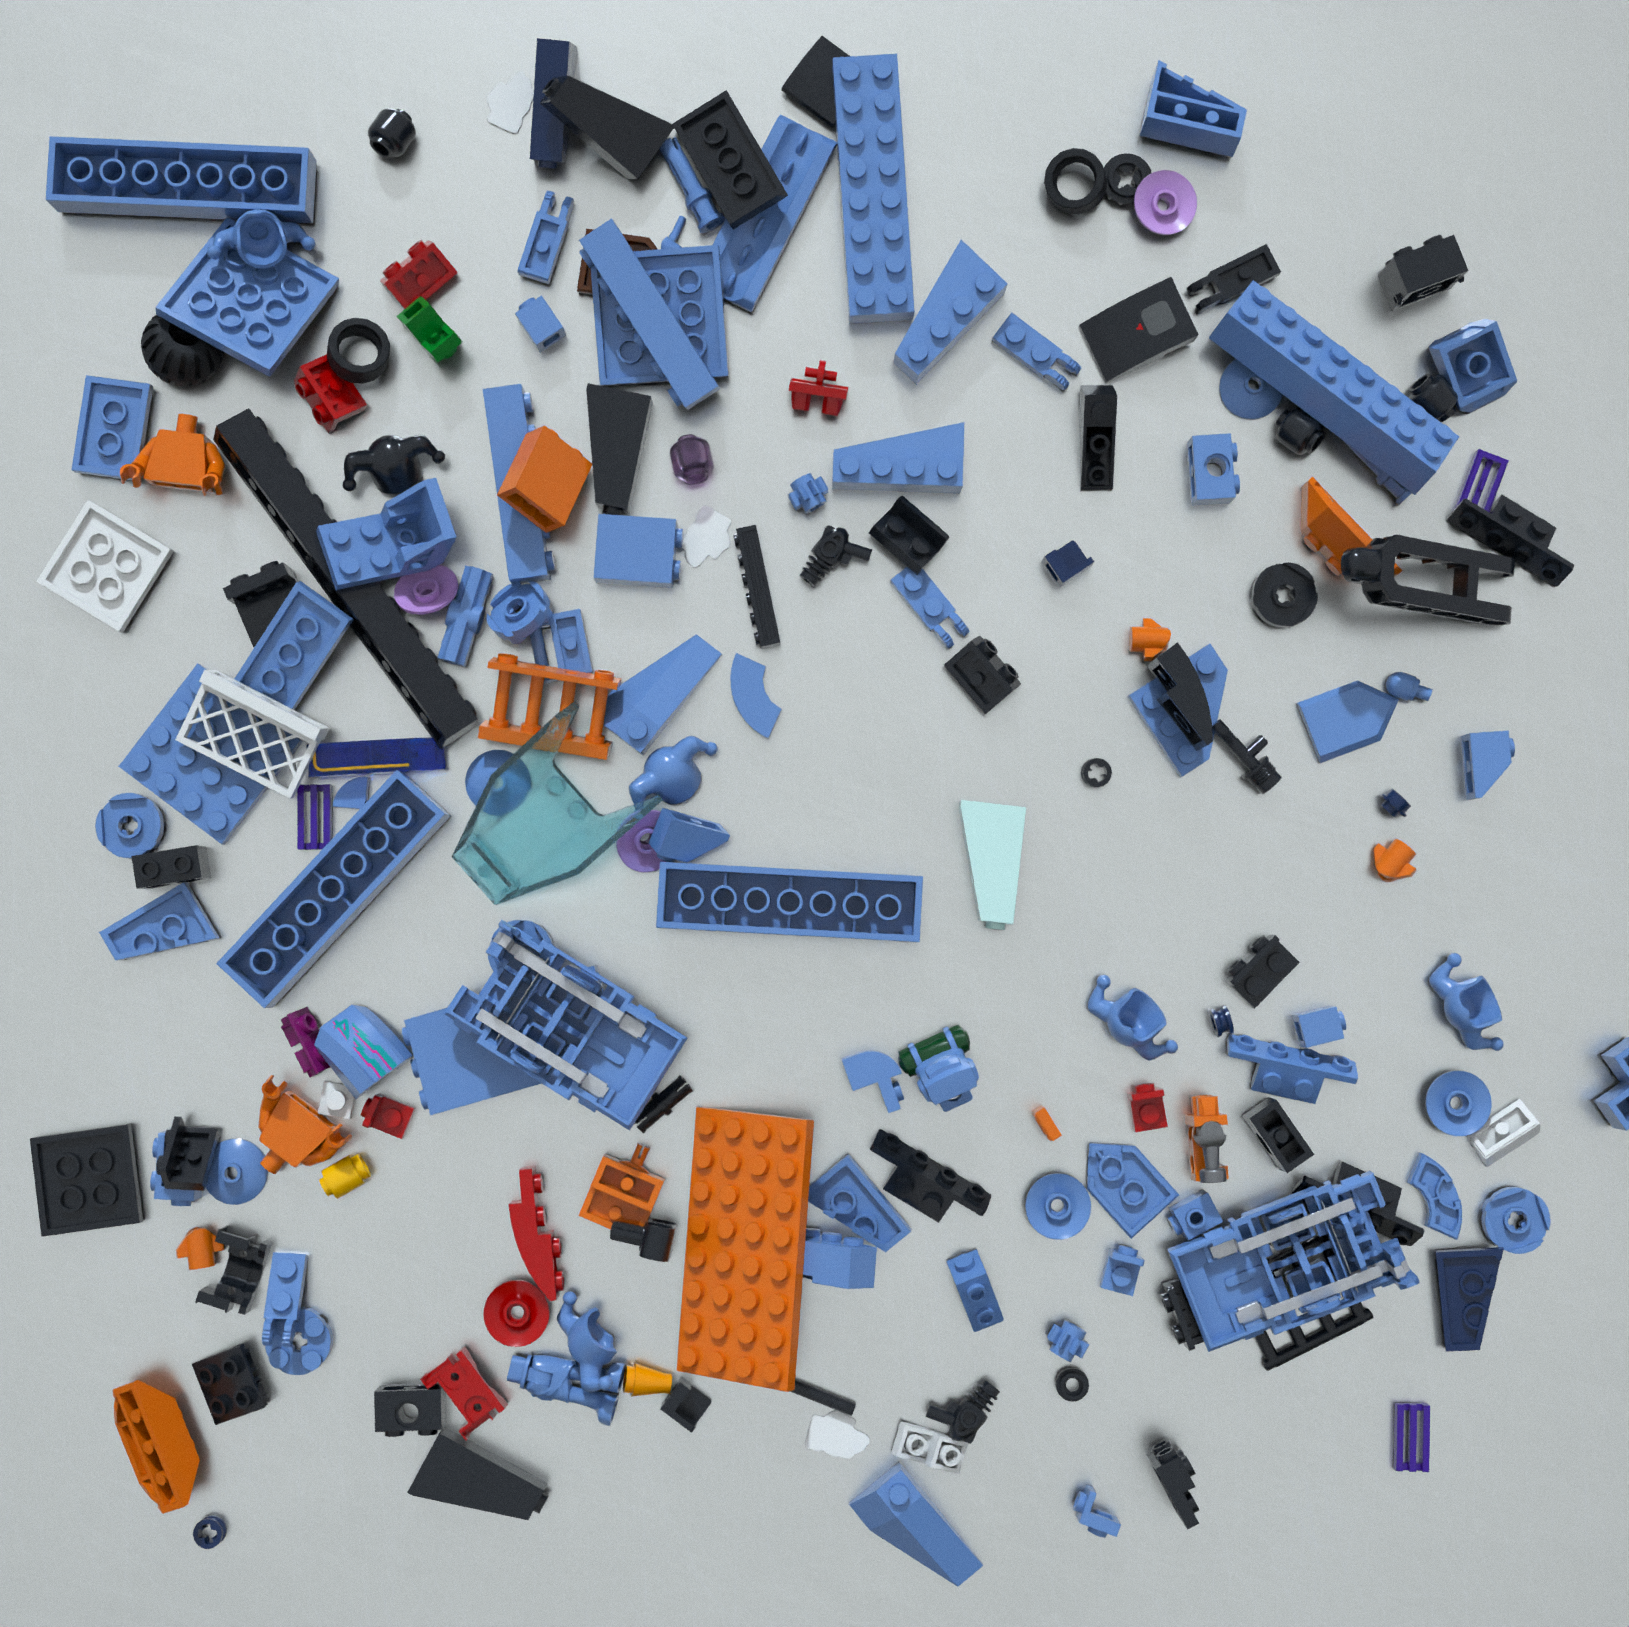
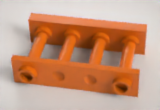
[478,653,622,760]

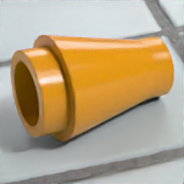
[623,1363,672,1397]

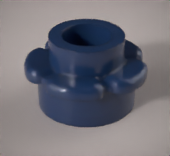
[1381,788,1411,818]

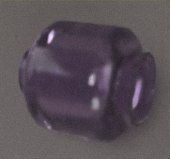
[669,434,714,485]

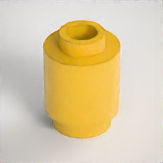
[319,1153,371,1199]

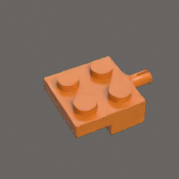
[578,1143,665,1229]

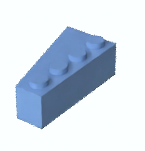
[893,240,1008,385]
[832,422,965,494]

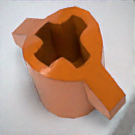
[1129,618,1171,661]
[1374,839,1416,882]
[176,1227,224,1270]

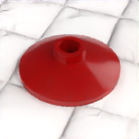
[483,1280,550,1347]

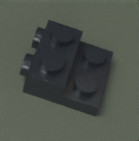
[1146,1439,1200,1530]

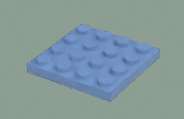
[155,217,339,377]
[591,245,729,386]
[118,663,303,845]

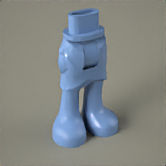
[507,1354,625,1426]

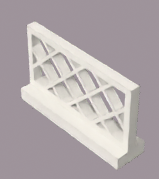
[175,670,330,799]

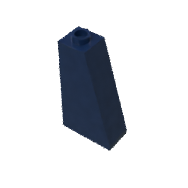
[530,38,577,169]

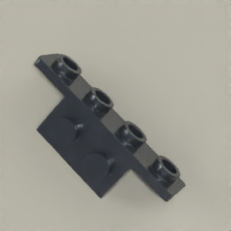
[1448,494,1574,587]
[870,1129,991,1223]
[1292,1162,1424,1246]

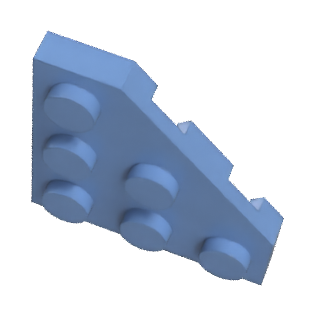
[1127,644,1228,777]

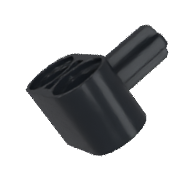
[610,1218,678,1262]

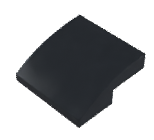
[781,36,850,128]

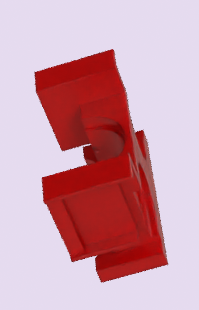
[420,1346,508,1441]

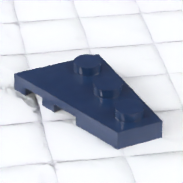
[1436,1247,1504,1352]

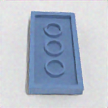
[234,581,354,710]

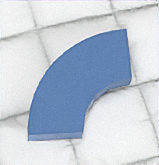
[730,653,782,739]
[1407,1152,1462,1240]

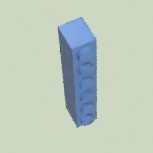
[579,218,720,410]
[483,384,555,584]

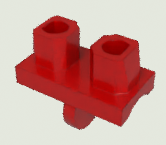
[788,360,849,416]

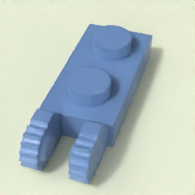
[517,190,574,284]
[992,312,1082,390]
[890,567,970,649]
[262,1252,308,1347]

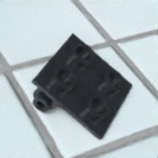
[192,1343,269,1425]

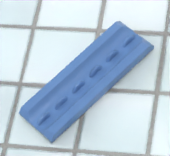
[713,114,837,313]

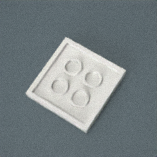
[36,499,174,633]

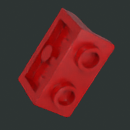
[380,240,458,309]
[294,354,367,433]

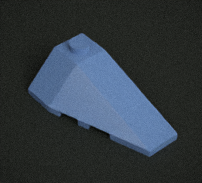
[849,1461,983,1587]

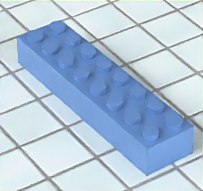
[832,54,915,324]
[46,136,317,223]
[1209,280,1459,495]
[216,770,450,1008]
[656,862,923,942]

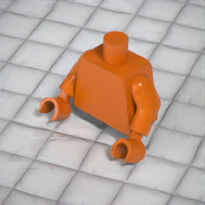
[120,414,225,496]
[258,1075,352,1174]

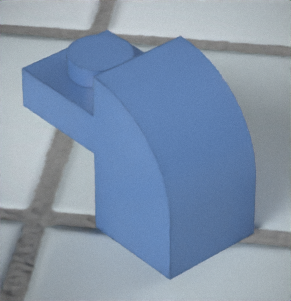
[841,1050,904,1113]

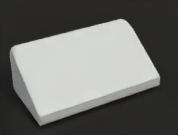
[1466,1099,1540,1167]

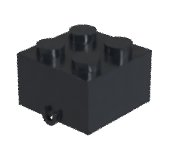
[1378,235,1469,311]

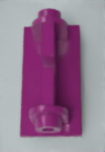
[281,1007,330,1078]

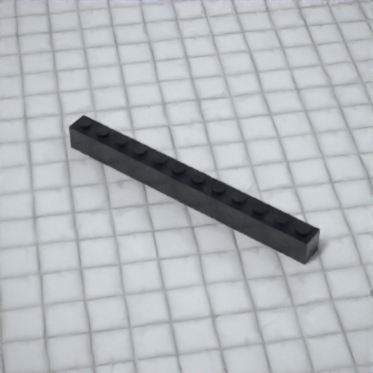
[213,408,478,749]

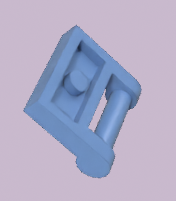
[530,609,593,684]

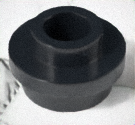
[1056,1368,1089,1402]

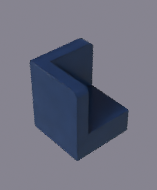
[1041,540,1094,588]

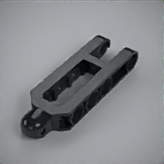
[1341,534,1515,625]

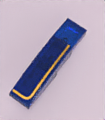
[306,737,445,778]

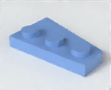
[808,1154,912,1252]

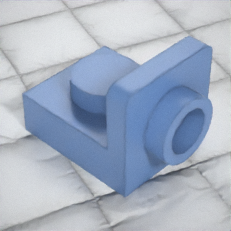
[1100,1245,1145,1296]

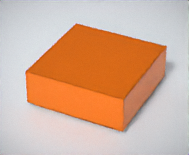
[1031,1105,1062,1141]

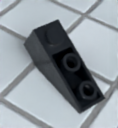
[1079,385,1117,490]

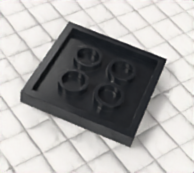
[30,1124,143,1237]

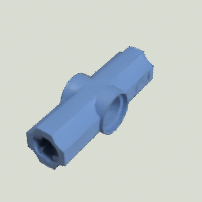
[438,565,493,667]

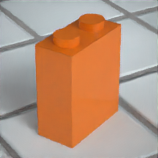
[497,426,592,533]

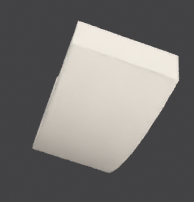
[891,1421,968,1474]

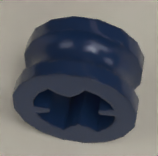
[1209,1005,1234,1037]
[193,1515,227,1549]

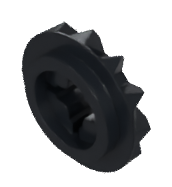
[1104,153,1152,205]

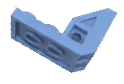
[316,478,457,590]

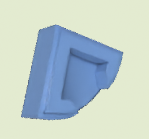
[332,777,370,809]

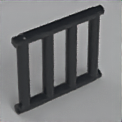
[1255,1234,1374,1371]

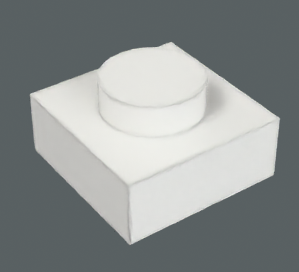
[318,1081,356,1119]

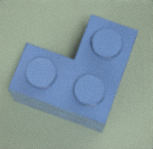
[1594,1037,1629,1131]

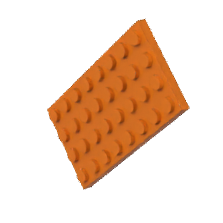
[677,1107,814,1392]

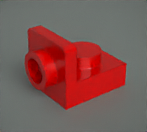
[1127,1083,1168,1132]
[361,1093,416,1139]

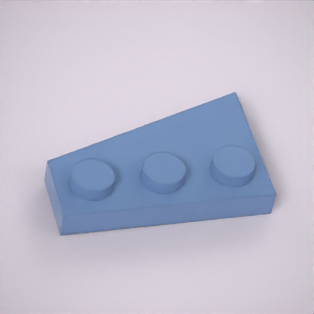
[99,882,219,961]

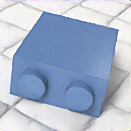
[594,514,683,588]

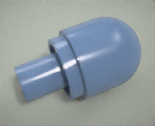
[1386,672,1433,701]

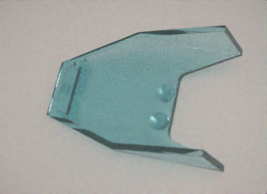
[451,701,663,905]

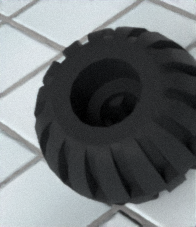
[141,315,224,387]

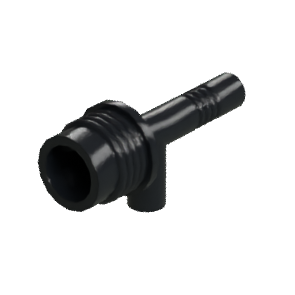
[1212,719,1282,794]

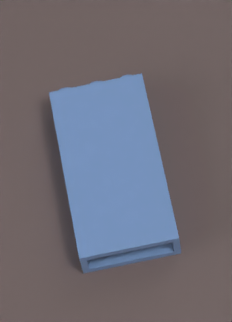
[402,965,604,1115]

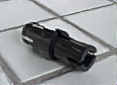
[634,1075,694,1133]

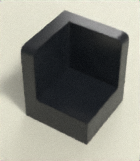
[660,1376,712,1433]

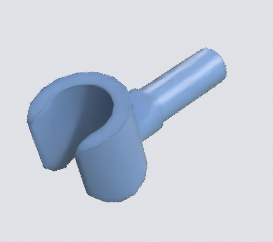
[661,216,686,249]

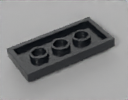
[672,90,788,229]

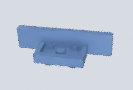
[1227,1034,1358,1104]

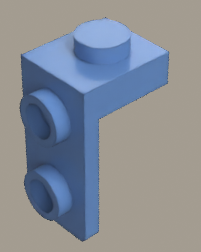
[150,1131,202,1206]
[946,1249,1004,1332]

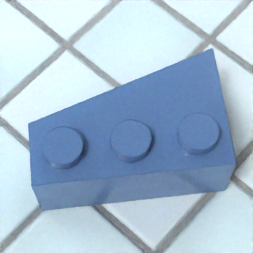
[1140,60,1247,157]
[803,1228,877,1289]

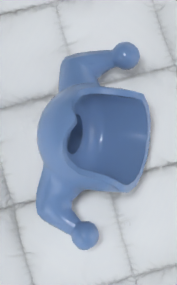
[207,209,316,269]
[629,735,718,814]
[1429,953,1504,1051]
[1087,975,1178,1061]
[557,1291,617,1392]

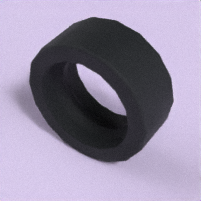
[1044,148,1107,214]
[327,318,390,384]

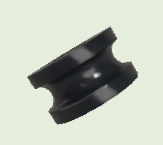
[1081,758,1112,787]

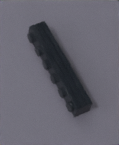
[733,525,781,649]

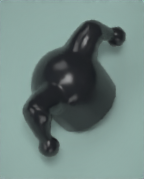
[342,435,445,494]

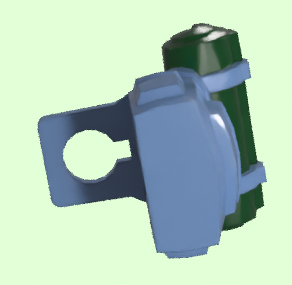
[898,1024,979,1112]

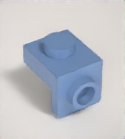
[1073,1485,1121,1538]

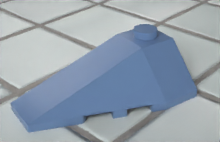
[603,634,722,756]

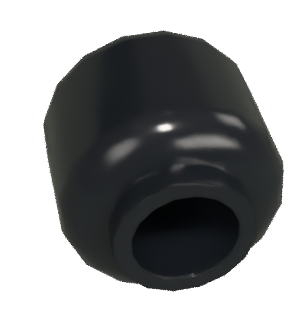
[368,108,416,158]
[1409,373,1458,422]
[1276,407,1326,455]

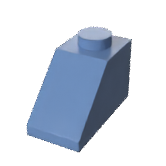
[1461,730,1515,800]
[649,808,730,863]

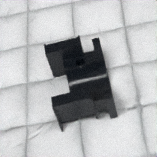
[195,1225,273,1315]

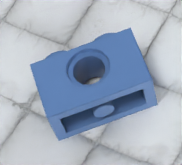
[1187,433,1240,506]

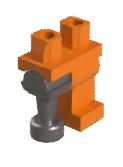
[1184,1095,1229,1183]

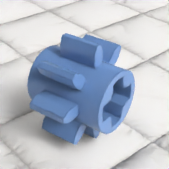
[788,473,829,514]
[1047,1320,1089,1362]

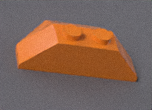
[1300,477,1402,577]
[113,1380,200,1514]

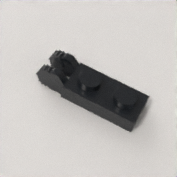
[1187,244,1281,312]

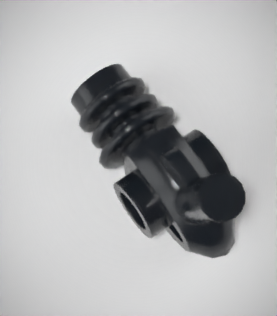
[799,525,872,587]
[925,1379,1000,1444]

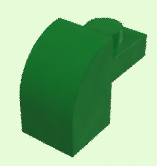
[396,296,463,363]

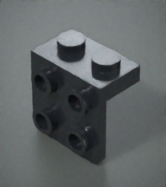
[223,561,297,647]

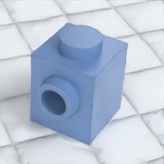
[1168,1189,1223,1240]

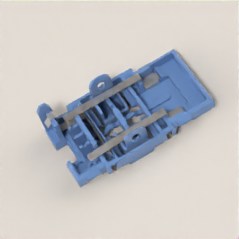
[444,919,688,1131]
[1167,1171,1420,1352]

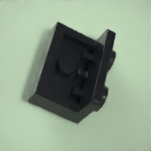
[156,1116,220,1191]
[1160,1278,1204,1351]

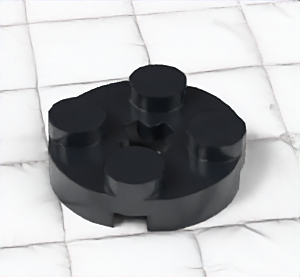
[1251,562,1318,628]

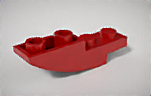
[508,1166,564,1301]

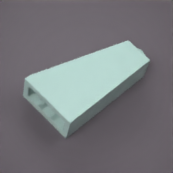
[959,800,1026,930]

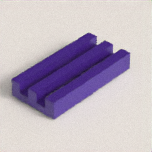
[1454,449,1509,512]
[297,784,332,850]
[1394,1403,1430,1472]

